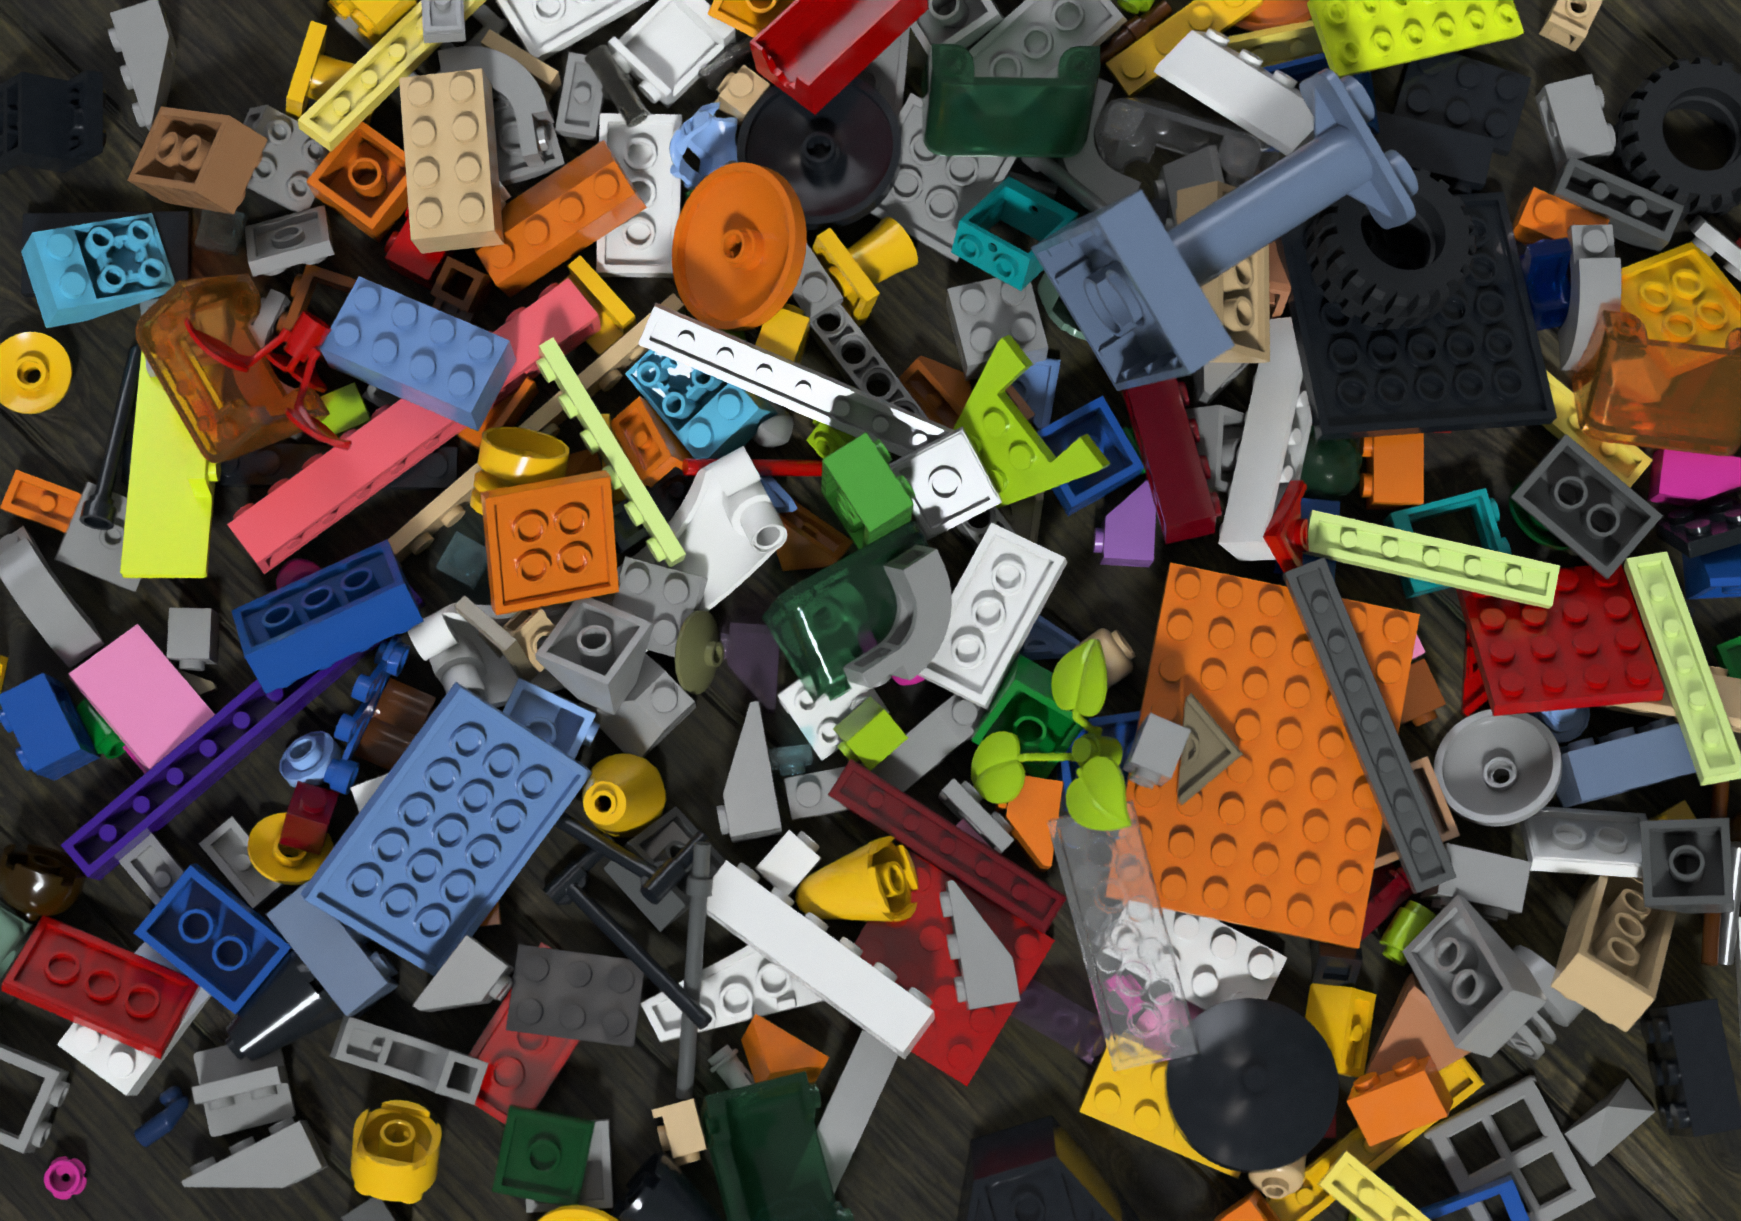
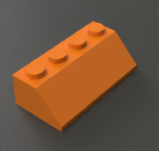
[474,140,647,298]

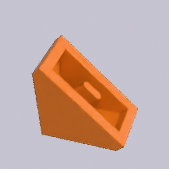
[741,1014,830,1093]

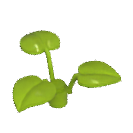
[971,639,1131,831]

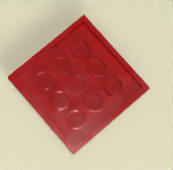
[1456,564,1665,716]
[854,851,1055,1086]

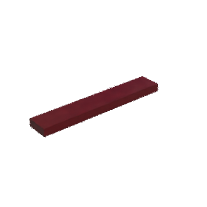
[828,759,1067,934]

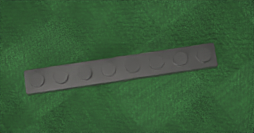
[1282,557,1457,894]

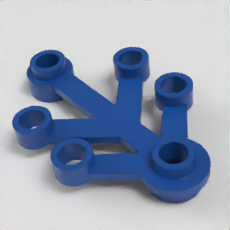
[324,635,410,795]

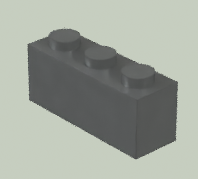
[1549,156,1684,255]

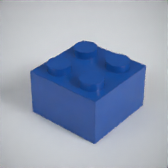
[1037,395,1144,516]
[0,672,100,781]

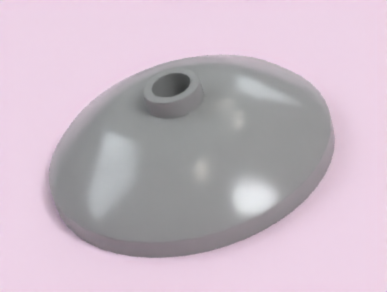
[1434,709,1563,827]

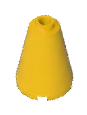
[582,753,666,838]
[795,836,918,922]

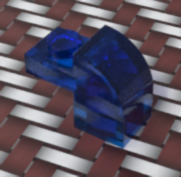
[1519,237,1572,331]

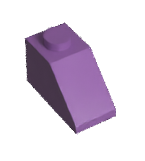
[1093,480,1156,568]

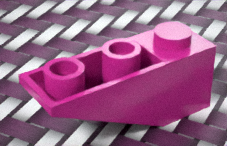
[1647,441,1741,508]

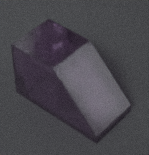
[720,623,781,714]

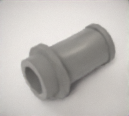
[708,1044,756,1101]

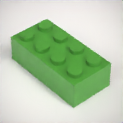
[821,432,916,561]

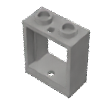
[0,1043,70,1154]

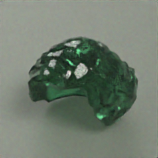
[1300,422,1363,501]

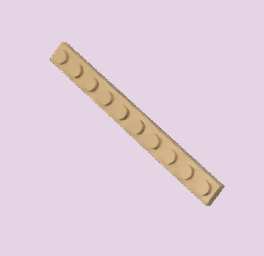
[388,293,686,569]

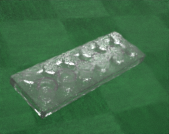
[1047,800,1199,1072]

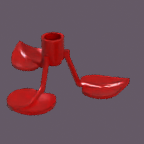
[184,310,352,451]

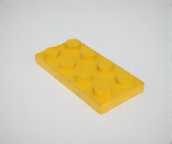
[1079,1031,1241,1179]

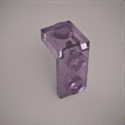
[1010,979,1112,1065]

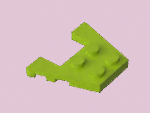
[953,335,1111,509]

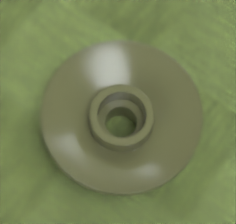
[675,610,724,695]

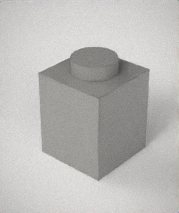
[167,608,220,671]

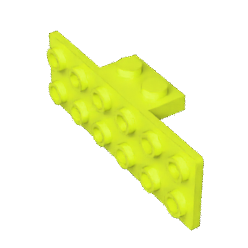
[1307,0,1524,78]
[120,348,225,578]

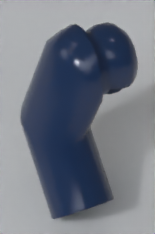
[135,1086,189,1147]

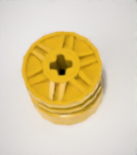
[470,427,569,515]

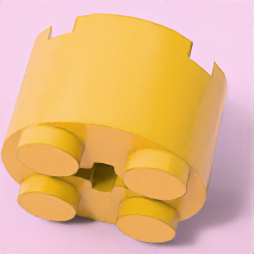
[350,1100,442,1204]

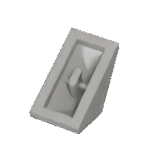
[1563,1078,1656,1167]

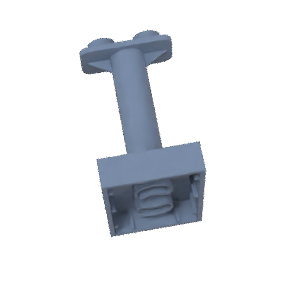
[1030,69,1418,391]

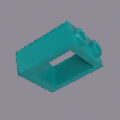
[951,176,1078,291]
[1383,488,1512,599]

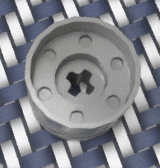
[1505,945,1585,1060]

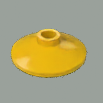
[0,332,73,414]
[247,812,334,885]

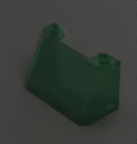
[921,44,1100,158]
[762,521,929,703]
[701,1071,854,1221]

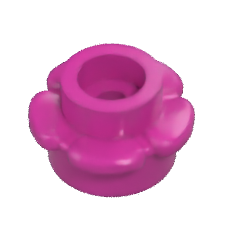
[44,1156,87,1200]

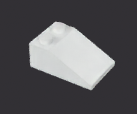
[57,942,211,1096]

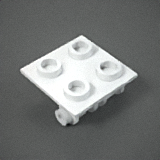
[777,646,889,761]

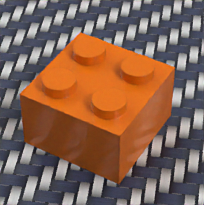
[306,121,408,243]

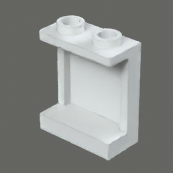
[608,0,736,109]

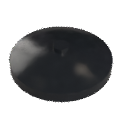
[737,77,903,230]
[1164,998,1339,1173]

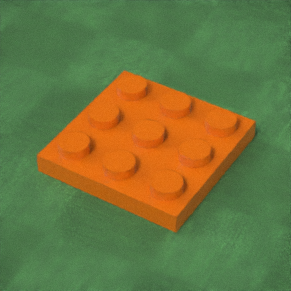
[481,470,619,615]

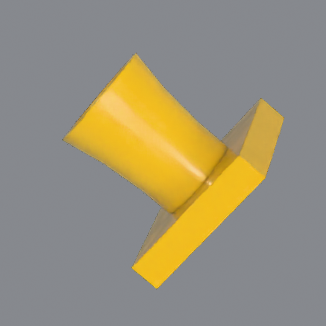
[285,21,375,124]
[811,216,918,327]

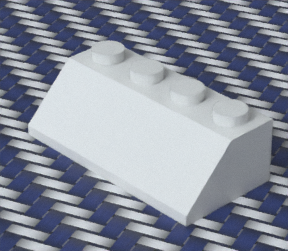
[1154,28,1314,156]

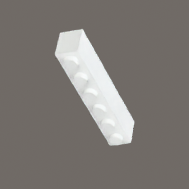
[1218,317,1313,561]
[706,860,935,1059]

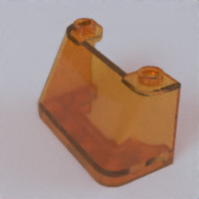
[135,273,330,463]
[1571,310,1741,456]

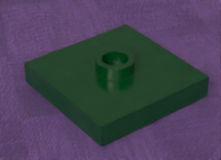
[492,1104,596,1206]

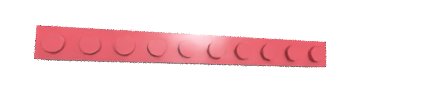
[227,278,601,574]

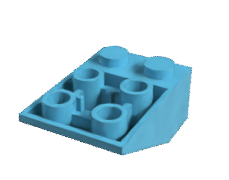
[21,213,177,328]
[625,350,778,459]

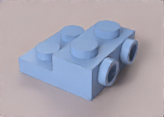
[503,677,600,764]

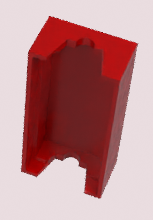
[749,0,929,115]

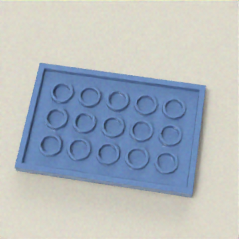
[300,682,592,977]

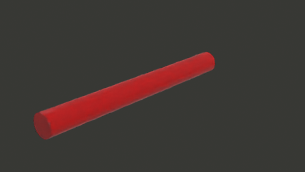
[682,458,822,476]

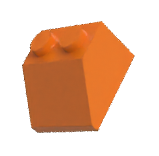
[995,776,1063,872]

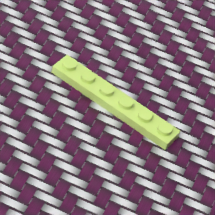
[536,337,686,568]
[1302,510,1560,609]
[1624,551,1741,786]

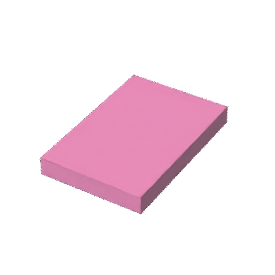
[69,624,215,771]

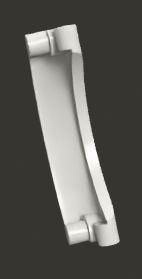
[408,446,787,708]

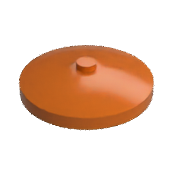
[672,162,807,332]

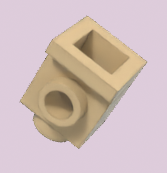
[1539,0,1603,52]
[714,65,770,127]
[502,607,555,672]
[652,1098,708,1166]

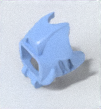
[669,102,738,191]

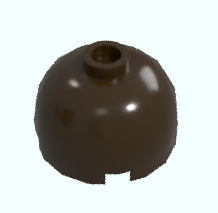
[0,844,87,921]

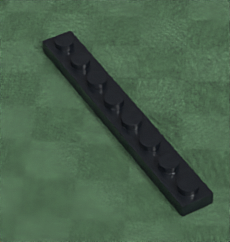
[121,441,459,491]

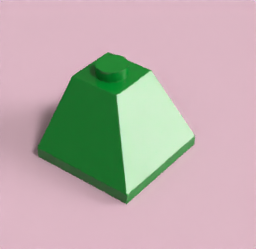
[971,654,1089,779]

